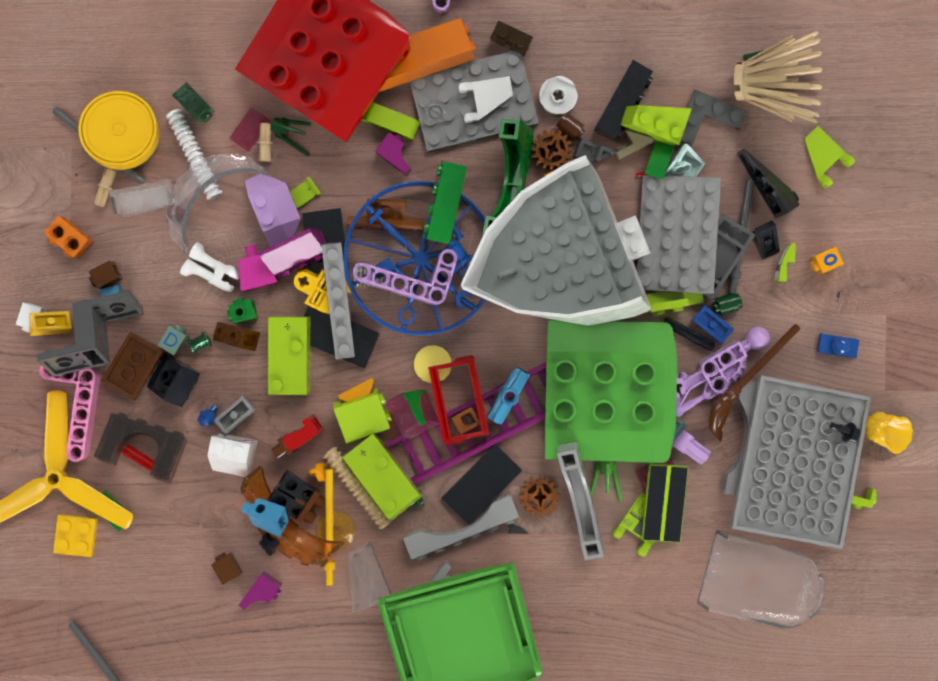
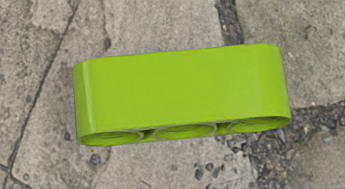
[362,102,420,141]

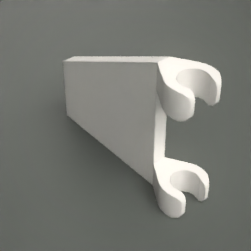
[459,76,513,123]

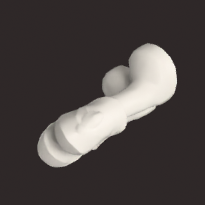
[180,242,240,293]

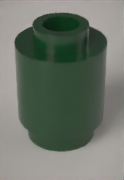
[712,293,743,316]

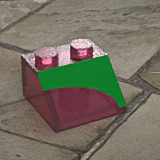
[386,389,439,440]

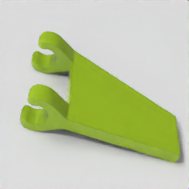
[804,126,855,189]

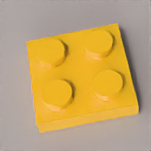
[53,514,98,557]

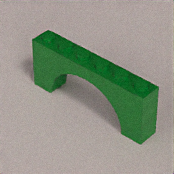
[483,118,534,235]

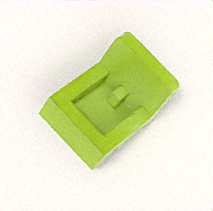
[851,487,877,509]

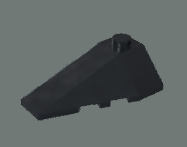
[737,149,800,219]

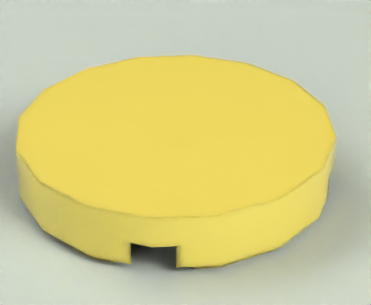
[414,345,452,383]

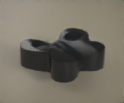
[259,533,280,556]

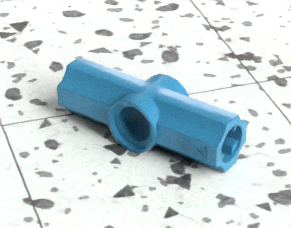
[487,366,530,425]

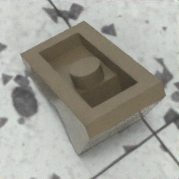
[614,130,654,162]

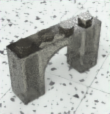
[94,412,187,484]

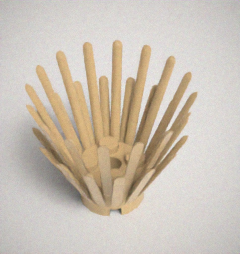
[734,31,823,123]

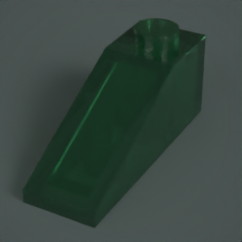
[172,82,215,124]

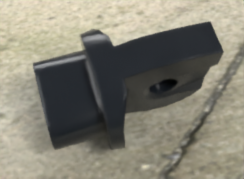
[829,422,860,443]

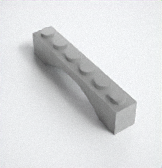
[721,379,757,496]
[557,441,604,560]
[403,493,519,561]

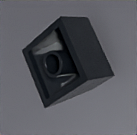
[147,353,200,407]

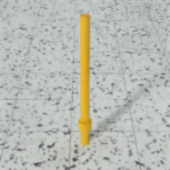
[324,469,335,586]

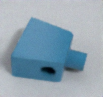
[241,498,289,537]

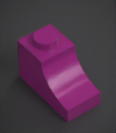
[375,133,411,176]
[238,571,282,610]

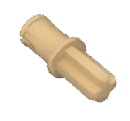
[257,123,273,162]
[94,168,117,207]

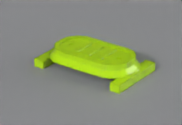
[290,176,321,208]

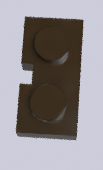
[490,20,533,56]

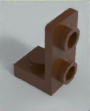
[213,322,260,351]

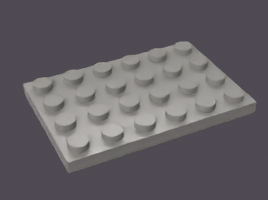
[410,51,539,152]
[637,175,721,294]

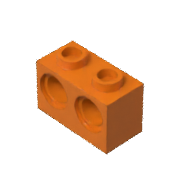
[44,215,94,259]

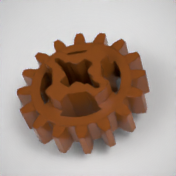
[531,129,573,171]
[519,475,561,517]

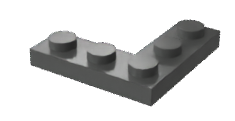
[677,89,747,147]

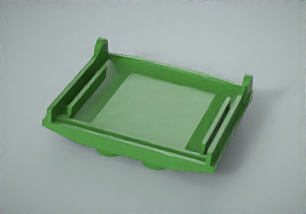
[545,320,677,463]
[377,562,543,681]

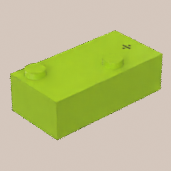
[268,316,311,395]
[343,434,423,520]

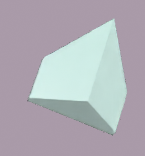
[665,144,705,177]

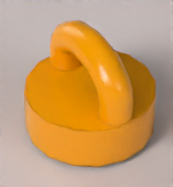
[309,462,328,482]

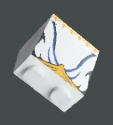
[207,433,258,478]

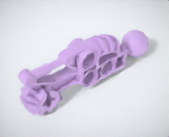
[676,326,770,417]

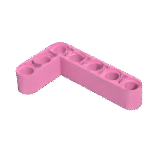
[39,365,101,462]

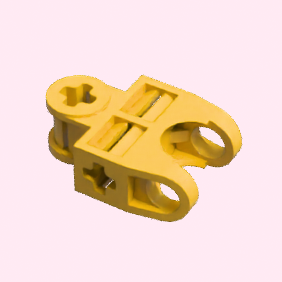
[294,267,351,314]

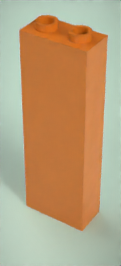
[379,18,476,92]

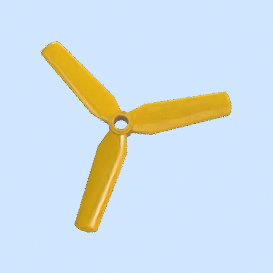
[0,390,133,529]

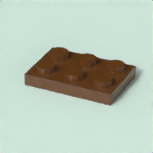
[101,331,165,400]

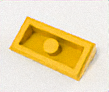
[29,311,72,336]

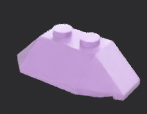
[245,174,301,247]

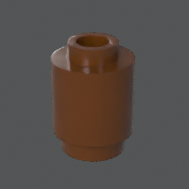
[556,113,585,140]

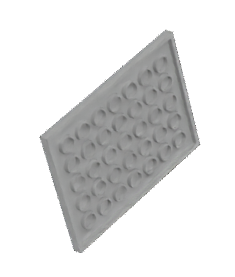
[730,375,872,549]

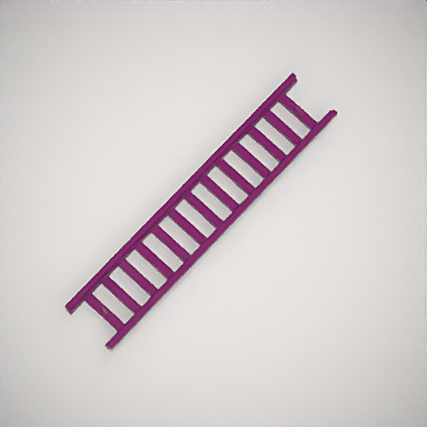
[385,362,547,485]

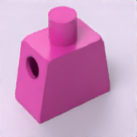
[238,245,280,292]

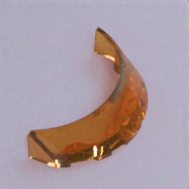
[240,466,345,567]

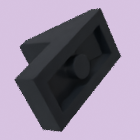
[752,221,780,259]

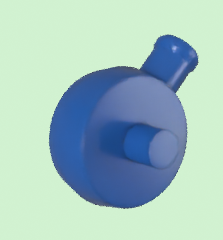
[197,405,218,426]

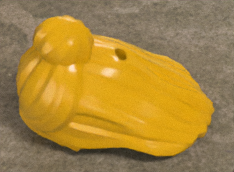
[865,412,913,454]

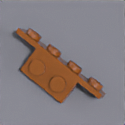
[347,198,425,231]

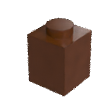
[88,261,123,289]
[211,552,243,585]

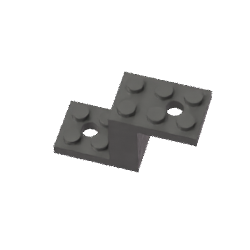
[37,290,143,377]

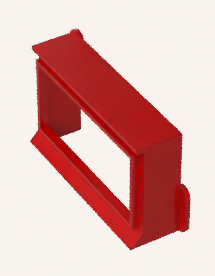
[428,355,490,446]

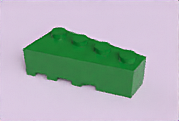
[423,160,467,244]

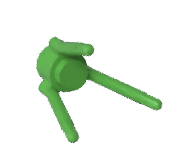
[590,461,622,502]

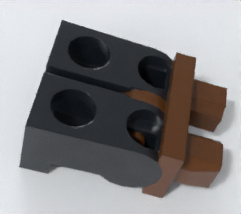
[267,469,325,524]

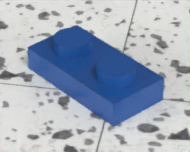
[692,305,734,344]

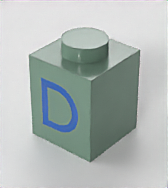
[158,324,190,355]

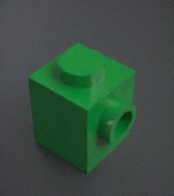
[227,298,259,324]

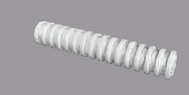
[166,109,222,200]

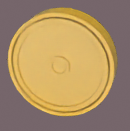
[78,91,160,170]

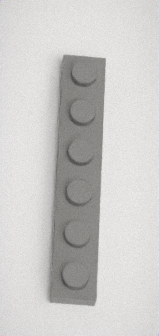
[322,242,355,359]

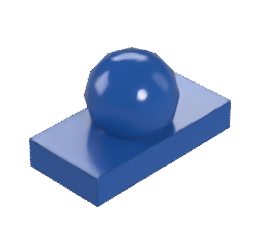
[817,334,859,358]

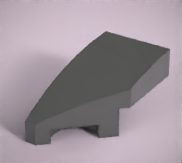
[573,138,616,163]

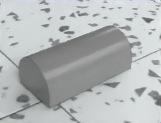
[214,395,256,435]

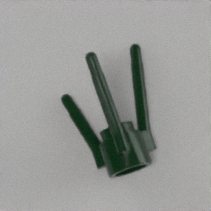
[270,117,311,156]

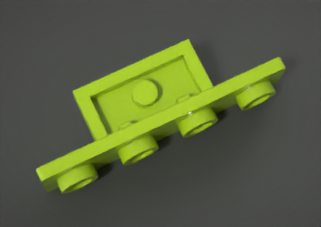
[642,291,704,316]

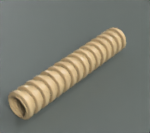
[323,447,392,529]

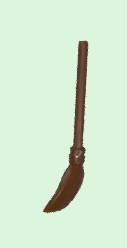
[709,324,800,442]

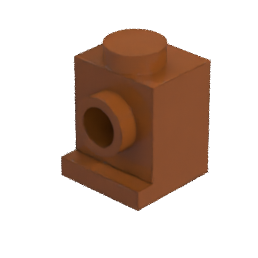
[451,407,480,435]

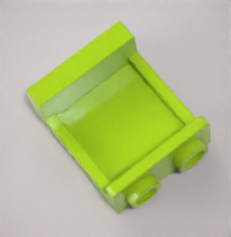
[333,388,392,443]

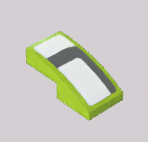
[774,243,796,283]

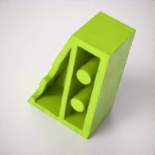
[620,105,691,146]

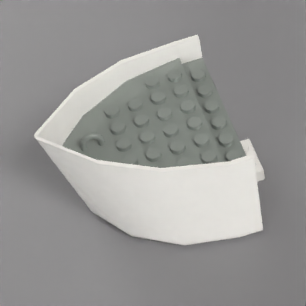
[461,155,652,326]

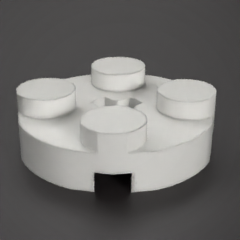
[539,76,578,116]

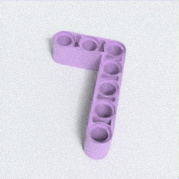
[352,249,457,305]

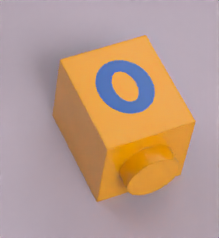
[810,247,844,275]

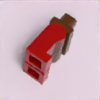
[271,414,324,458]

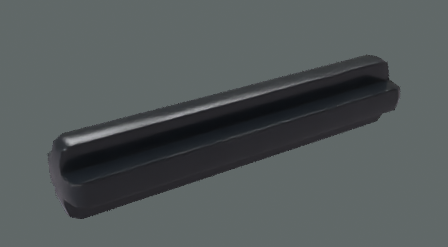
[663,317,716,351]

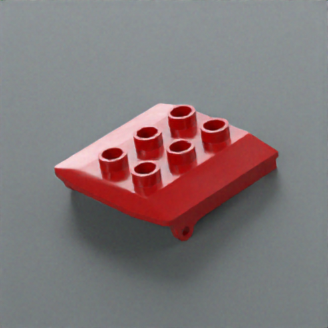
[235,0,411,143]

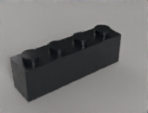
[594,60,653,141]

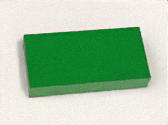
[645,141,674,179]

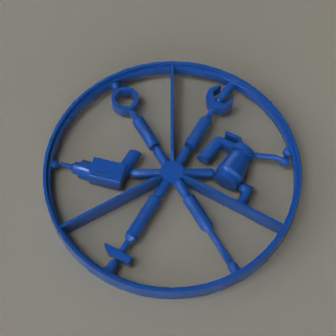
[343,181,486,336]

